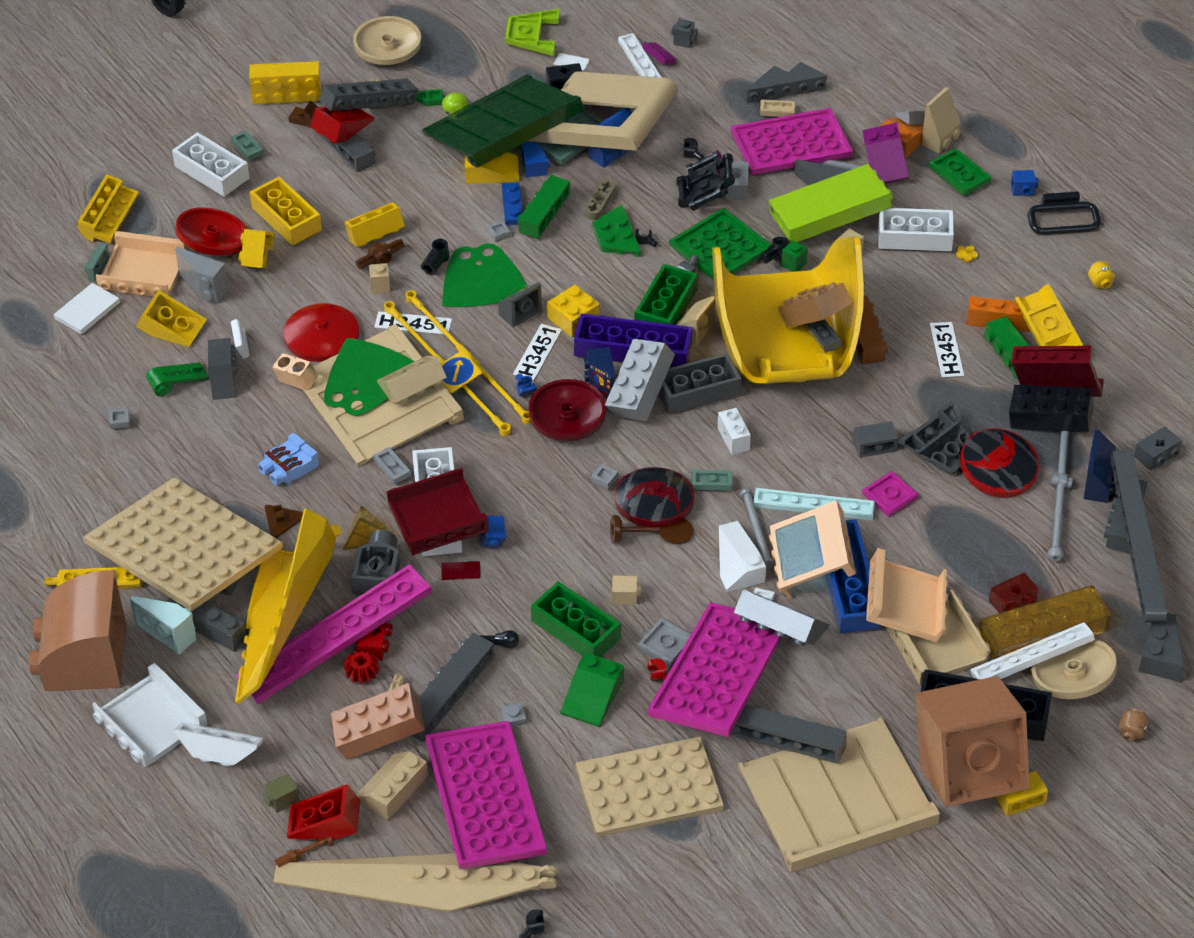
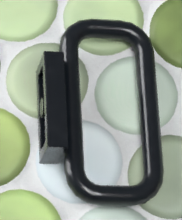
[1027,191,1101,235]

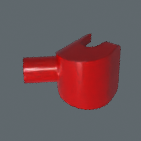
[647,658,668,681]

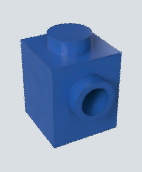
[1010,170,1038,196]
[480,516,506,548]

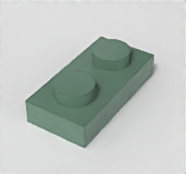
[230,130,264,161]
[85,243,109,282]
[692,470,732,491]

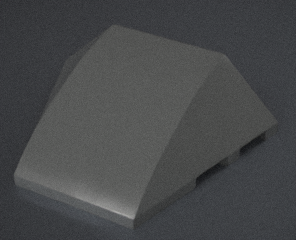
[898,401,970,474]

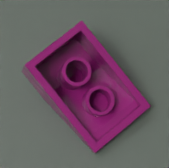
[862,122,909,184]

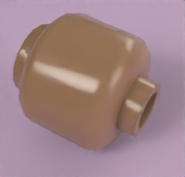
[1118,708,1149,742]

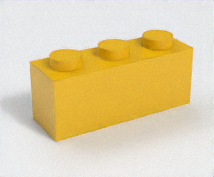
[344,202,405,247]

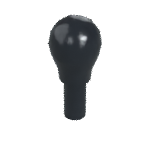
[479,630,519,649]

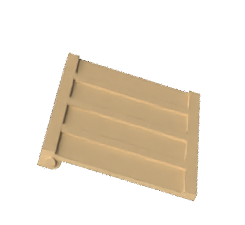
[299,323,464,467]
[738,717,940,873]

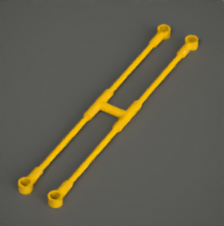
[384,290,531,436]

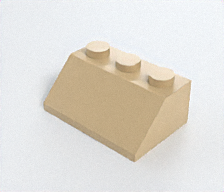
[377,356,447,404]
[356,751,428,820]

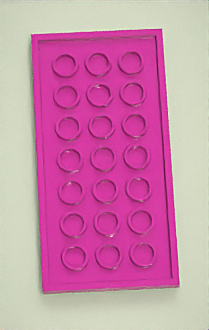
[648,602,782,737]
[425,721,547,870]

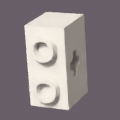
[718,408,751,455]

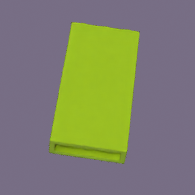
[768,164,893,242]

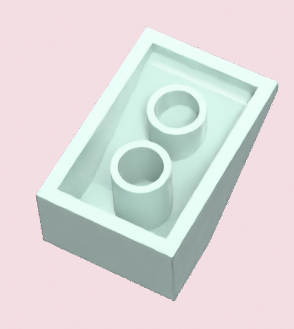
[130,596,197,655]

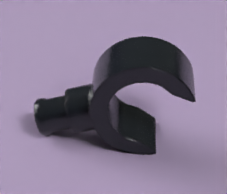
[636,228,658,247]

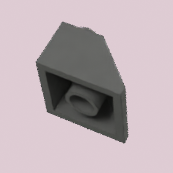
[498,282,542,327]

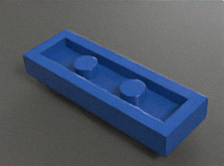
[502,182,523,225]

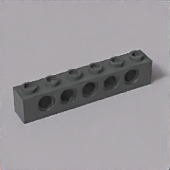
[319,78,419,111]

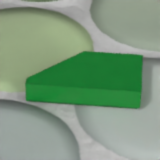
[416,89,444,106]

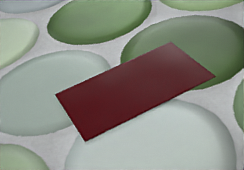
[441,561,480,580]

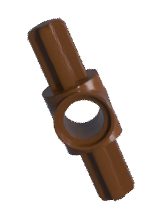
[355,239,405,269]

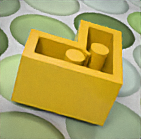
[239,229,274,268]

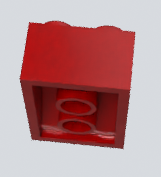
[310,106,375,144]
[287,784,361,839]

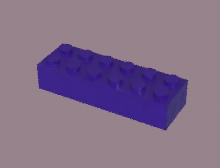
[574,314,693,368]

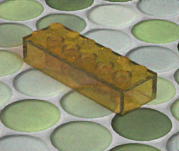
[979,585,1112,660]

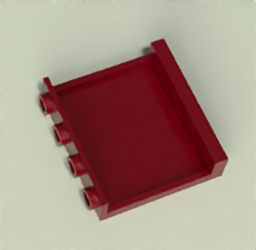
[1011,346,1104,397]
[386,468,489,556]

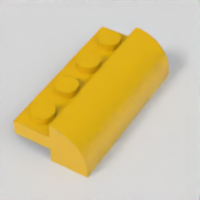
[77,174,139,244]

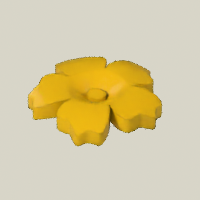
[955,245,978,262]

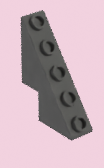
[746,62,827,103]
[795,159,879,185]

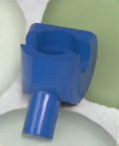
[516,373,537,396]

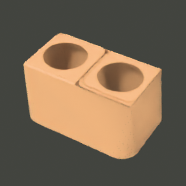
[272,353,318,390]

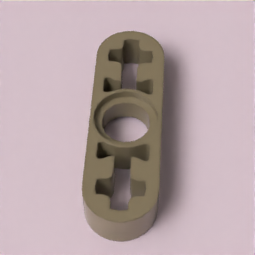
[585,180,615,220]

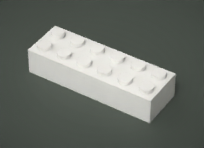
[412,447,462,556]

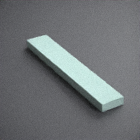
[754,488,875,520]

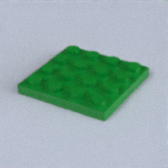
[669,208,772,281]

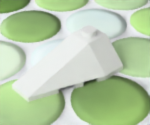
[719,521,766,592]

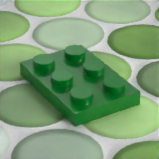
[929,148,991,196]

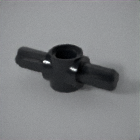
[761,237,790,264]

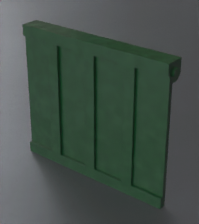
[422,74,584,168]

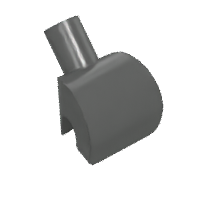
[677,254,699,273]

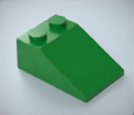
[560,652,624,727]

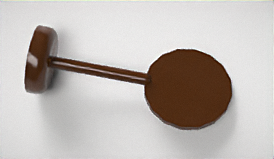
[610,515,693,544]

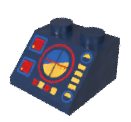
[583,347,615,399]

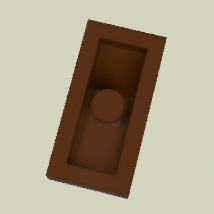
[289,100,318,128]

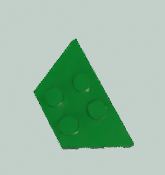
[592,205,641,257]

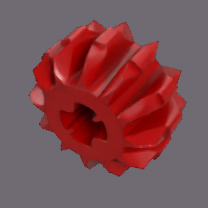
[344,648,380,685]

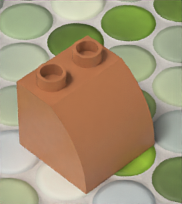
[29,570,126,691]

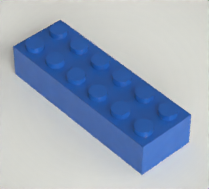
[816,519,881,633]

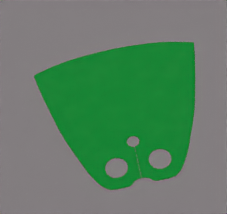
[442,243,527,307]
[324,338,415,416]

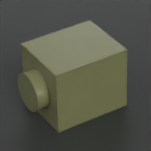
[263,774,300,812]

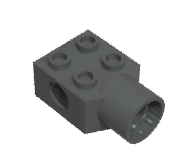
[352,530,400,594]

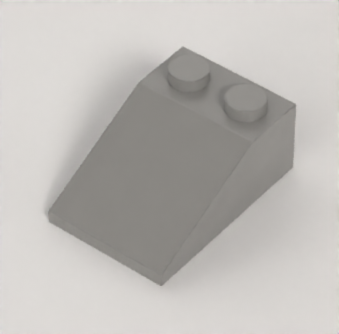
[175,247,229,304]

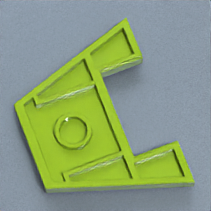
[505,8,560,57]

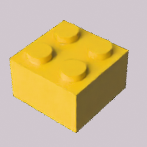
[547,284,600,337]

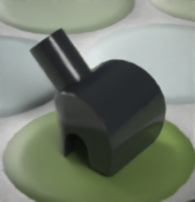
[684,138,704,161]
[519,909,544,938]

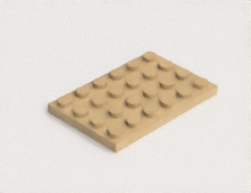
[575,737,724,838]

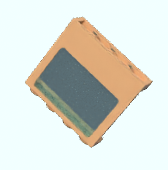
[769,501,856,599]

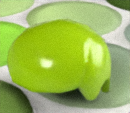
[442,92,469,114]

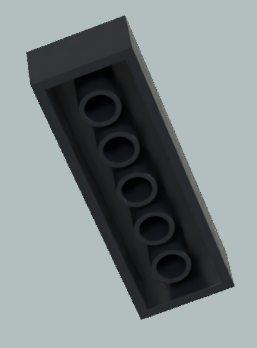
[916,669,1052,742]

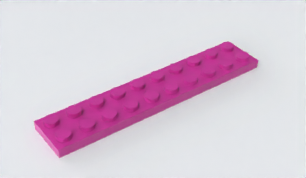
[235,564,433,705]

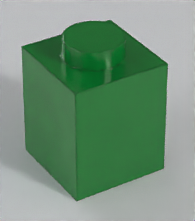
[781,240,808,272]

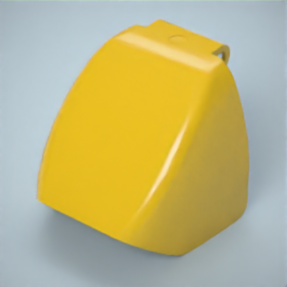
[712,236,864,384]

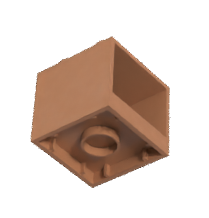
[915,676,1030,807]

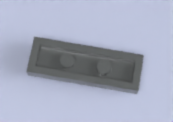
[804,319,842,353]

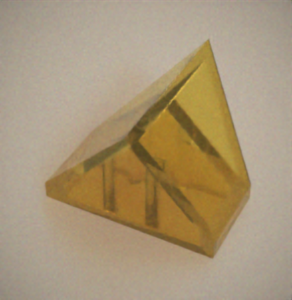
[342,506,388,550]

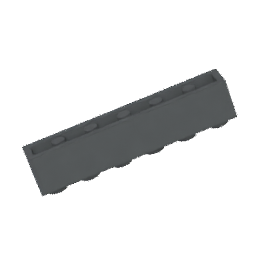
[411,633,495,742]
[730,705,847,764]

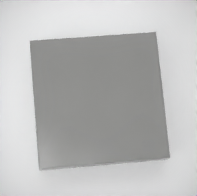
[637,618,691,668]

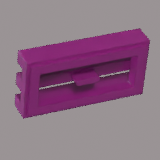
[642,42,677,65]

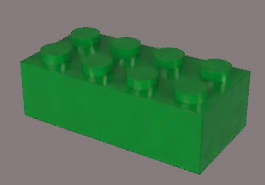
[634,264,698,325]
[531,581,621,657]

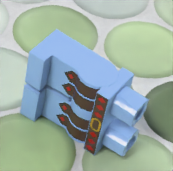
[258,433,319,486]

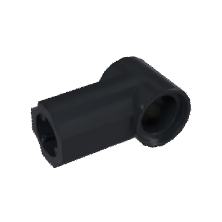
[421,238,450,275]

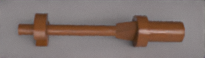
[274,837,333,868]

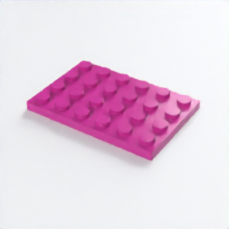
[730,108,853,175]

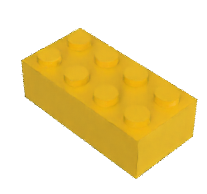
[249,61,322,104]
[249,177,322,246]

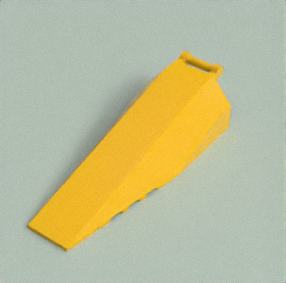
[235,508,342,705]

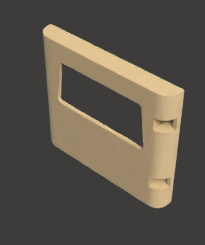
[528,72,678,151]

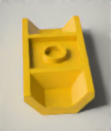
[1015,283,1084,346]

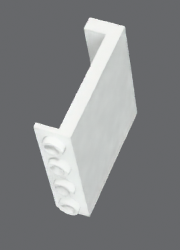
[92,663,208,768]

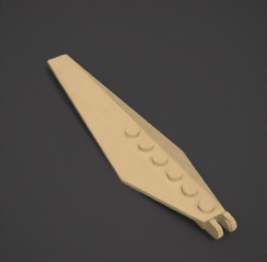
[273,854,558,912]

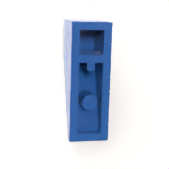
[520,141,550,177]

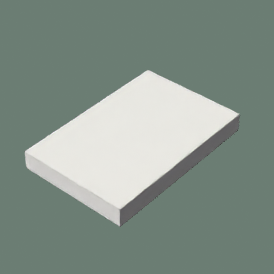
[53,283,120,335]

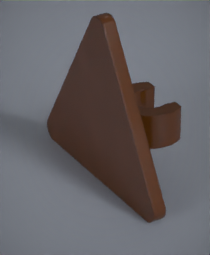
[264,504,303,538]

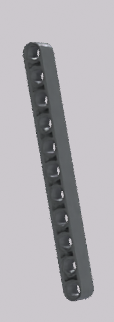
[1111,450,1167,623]

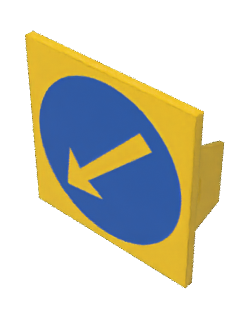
[441,350,483,394]

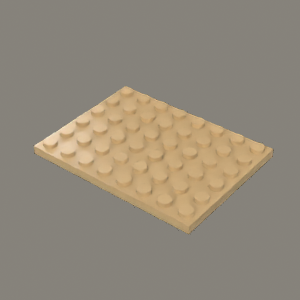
[83,477,283,611]

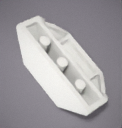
[174,722,264,766]

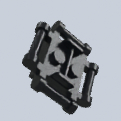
[676,150,735,211]

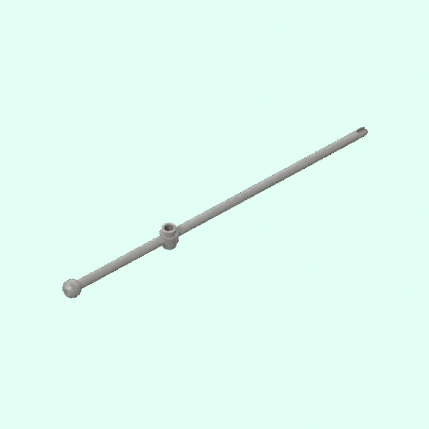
[1048,431,1073,562]

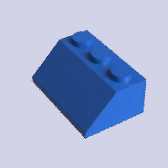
[589,107,632,168]

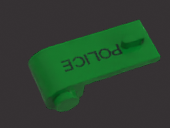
[146,362,209,396]

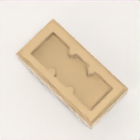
[760,100,796,117]

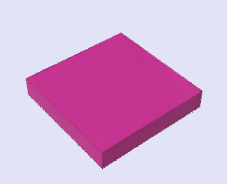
[862,471,919,517]

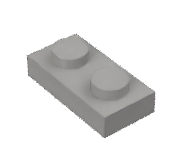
[373,447,411,484]

